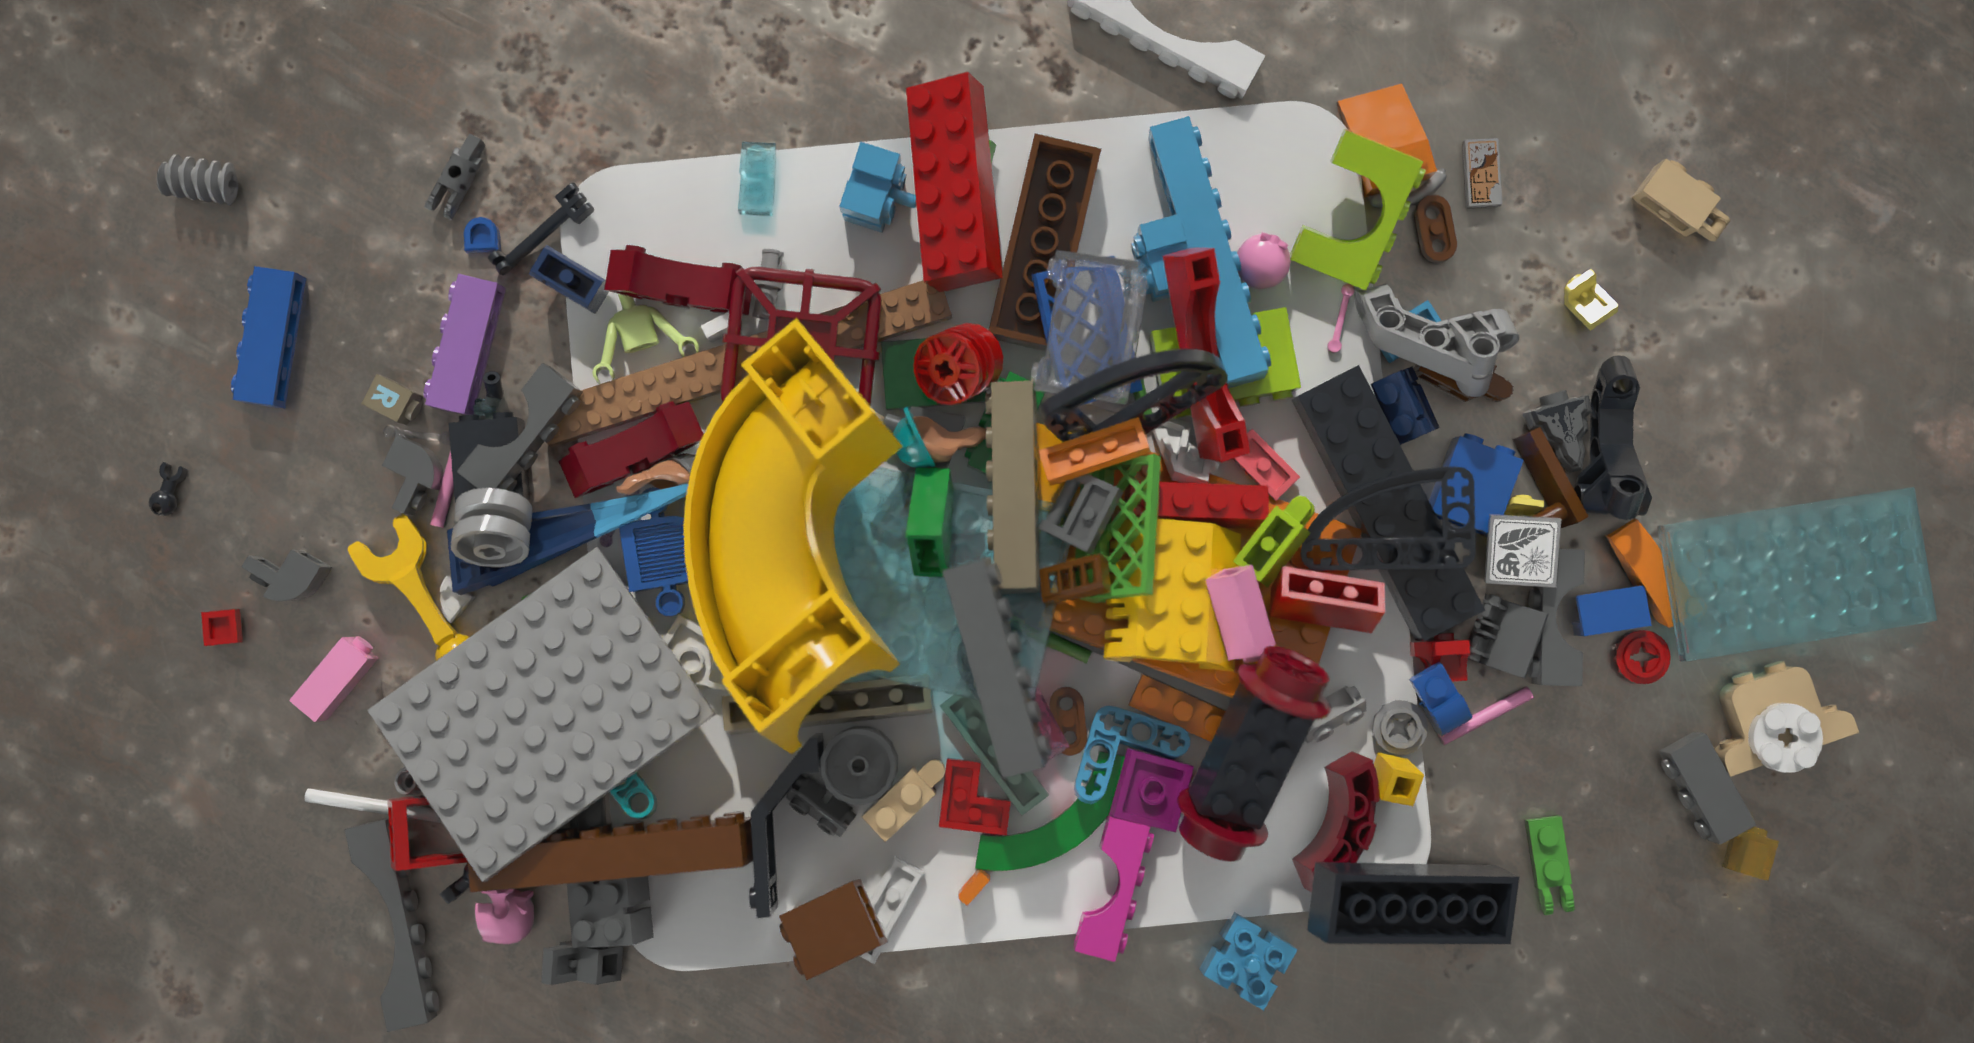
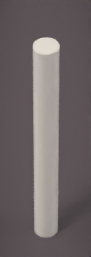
[305,789,441,823]

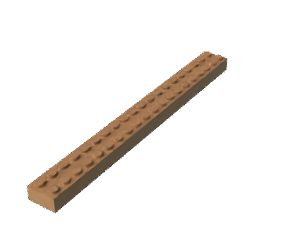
[547,280,952,447]

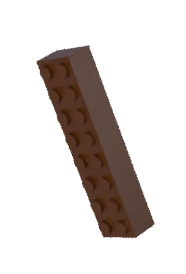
[467,811,753,893]

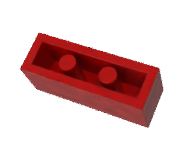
[1270,566,1385,633]

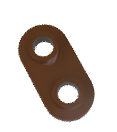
[1414,195,1457,263]
[1049,686,1087,756]

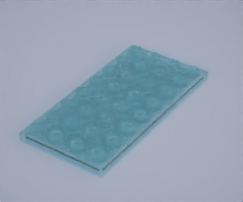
[1657,487,1938,662]

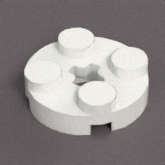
[1748,703,1823,773]

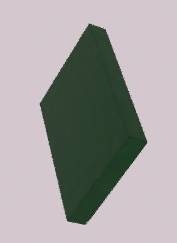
[881,338,987,410]

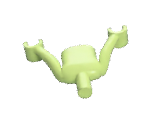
[593,294,700,384]

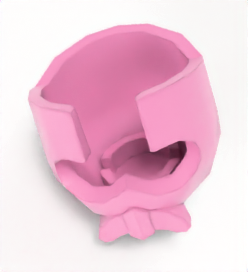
[1237,232,1291,290]
[475,889,534,945]

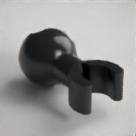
[149,462,188,516]
[439,863,470,904]

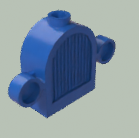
[619,487,688,616]

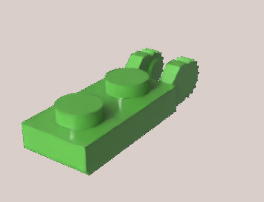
[1525,815,1575,915]

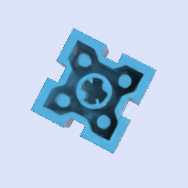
[839,141,917,233]
[1118,214,1188,303]
[1199,912,1297,1010]

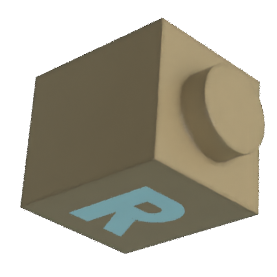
[361,374,423,425]

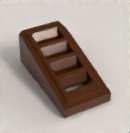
[1039,554,1111,604]

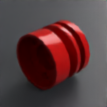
[914,323,1003,405]

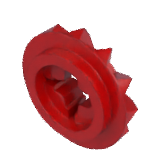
[1614,630,1671,684]

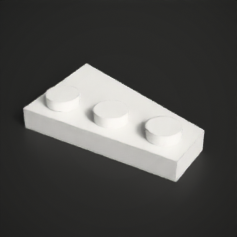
[664,614,729,692]

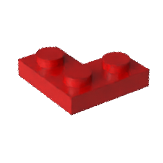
[939,758,1011,836]

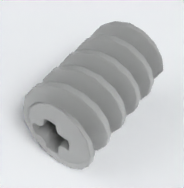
[157,154,238,206]

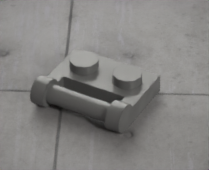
[1038,474,1123,555]

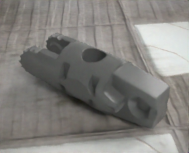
[424,134,485,220]

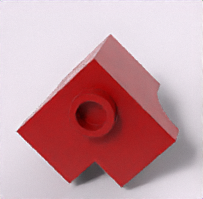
[1410,633,1470,682]

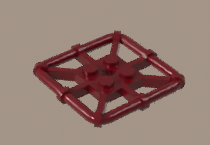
[721,266,882,407]

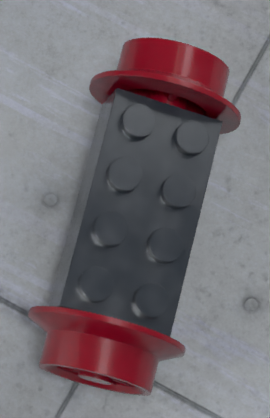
[1177,646,1331,862]

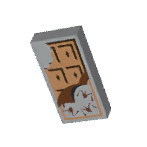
[1462,138,1502,208]

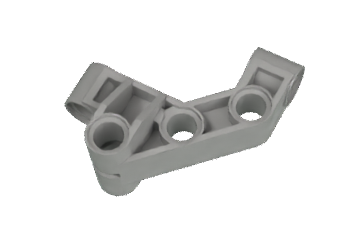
[1355,284,1520,397]

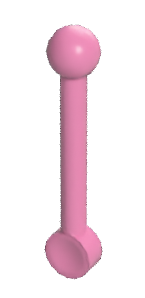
[1327,284,1355,353]

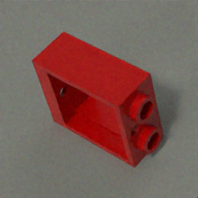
[387,795,468,871]

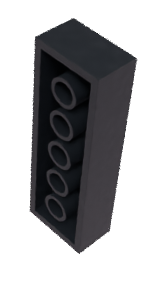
[1307,862,1520,944]

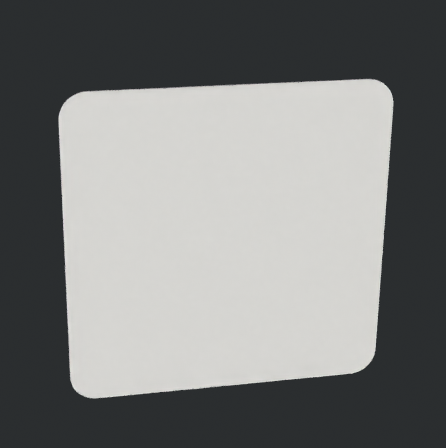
[560,101,1431,971]

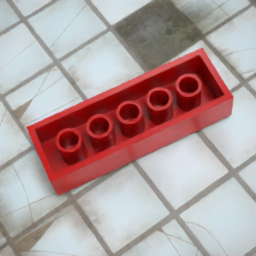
[906,72,1003,292]

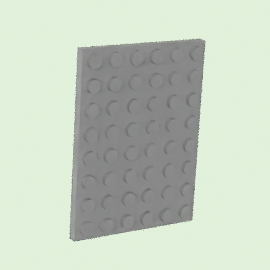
[367,547,716,882]

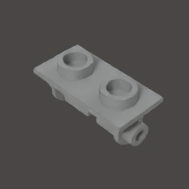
[1305,686,1367,743]

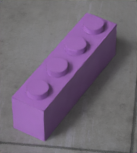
[423,274,506,415]

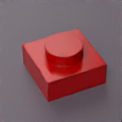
[201,609,243,646]

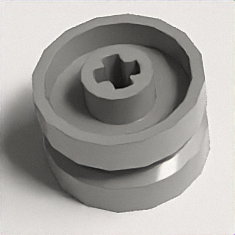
[451,488,533,567]

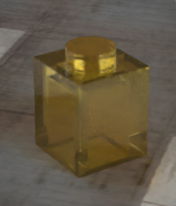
[1722,827,1779,881]

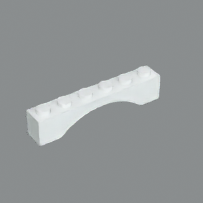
[1067,0,1265,100]

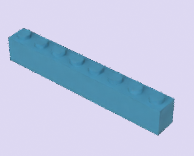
[1148,116,1271,388]

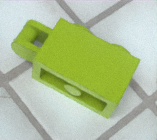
[1233,496,1315,588]

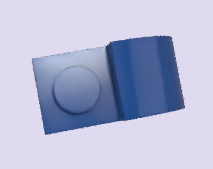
[1409,662,1472,736]

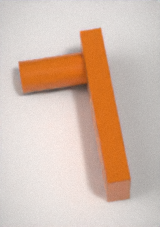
[1038,417,1150,486]

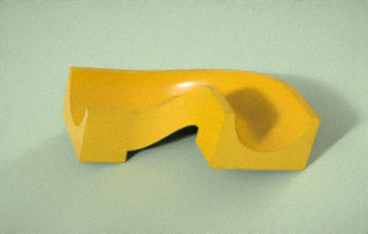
[684,319,903,754]

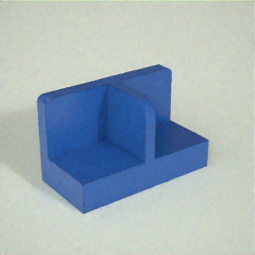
[1572,586,1652,636]

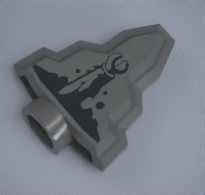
[1523,390,1592,473]

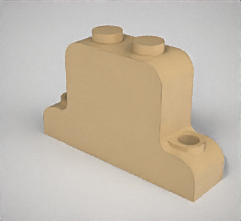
[1715,661,1859,777]

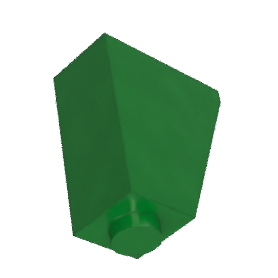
[906,467,954,577]

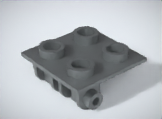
[1468,594,1549,679]

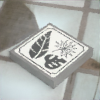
[1484,514,1561,587]

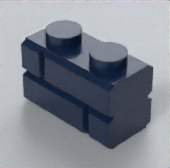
[529,245,609,314]
[1370,366,1440,445]

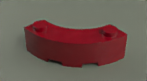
[604,245,752,316]
[558,401,704,498]
[1292,751,1380,893]

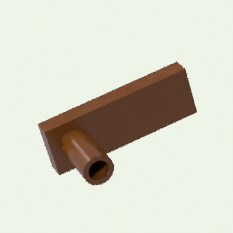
[1513,427,1589,528]

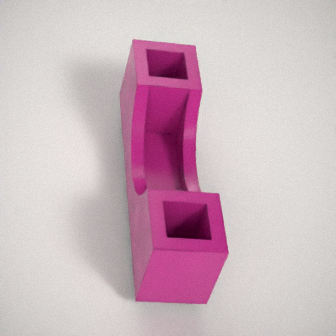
[1074,815,1154,962]

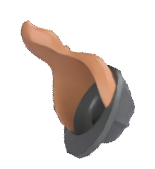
[616,453,696,498]

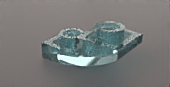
[738,142,776,216]

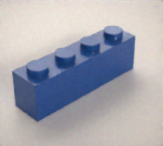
[231,266,306,409]

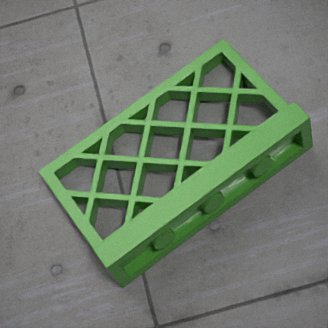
[1075,454,1161,603]

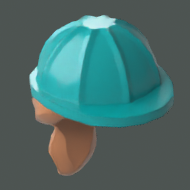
[893,406,986,468]

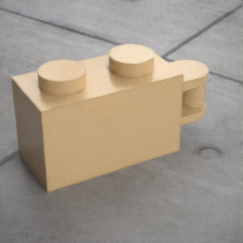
[1632,159,1730,241]
[862,759,945,842]

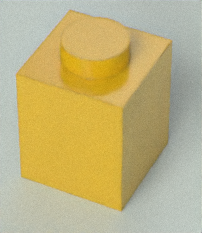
[1374,753,1424,807]

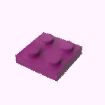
[1109,748,1194,833]

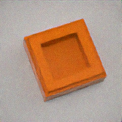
[958,869,990,906]

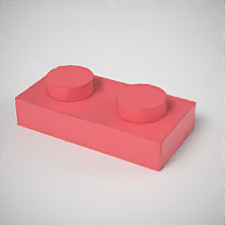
[1233,429,1300,501]

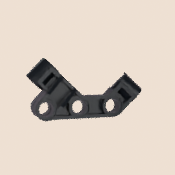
[1574,355,1652,520]

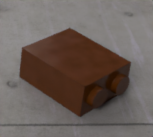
[779,879,888,980]

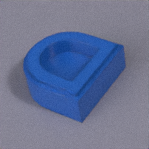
[464,217,501,253]

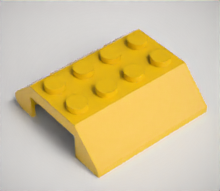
[1103,518,1241,671]

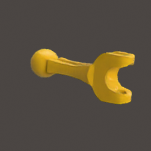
[348,513,469,661]

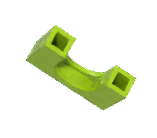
[1290,129,1426,290]
[1149,307,1301,419]

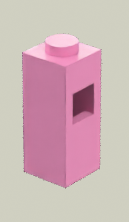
[1205,565,1276,663]
[289,636,379,722]

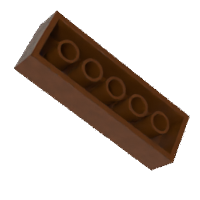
[989,133,1101,352]

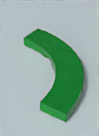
[975,751,1125,871]

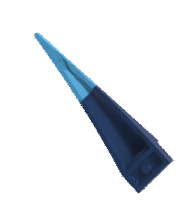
[447,484,688,595]

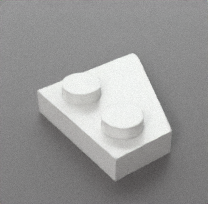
[1153,418,1212,483]

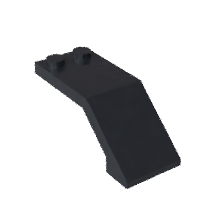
[749,733,824,918]

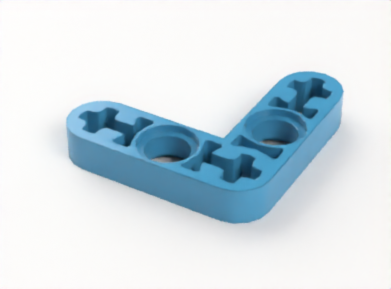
[1074,706,1190,804]

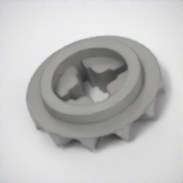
[1372,700,1428,755]

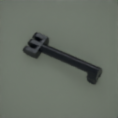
[488,183,594,276]

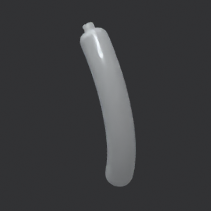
[1368,168,1446,208]

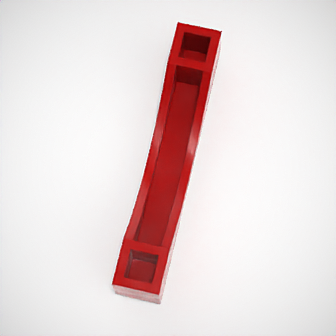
[1163,248,1250,462]

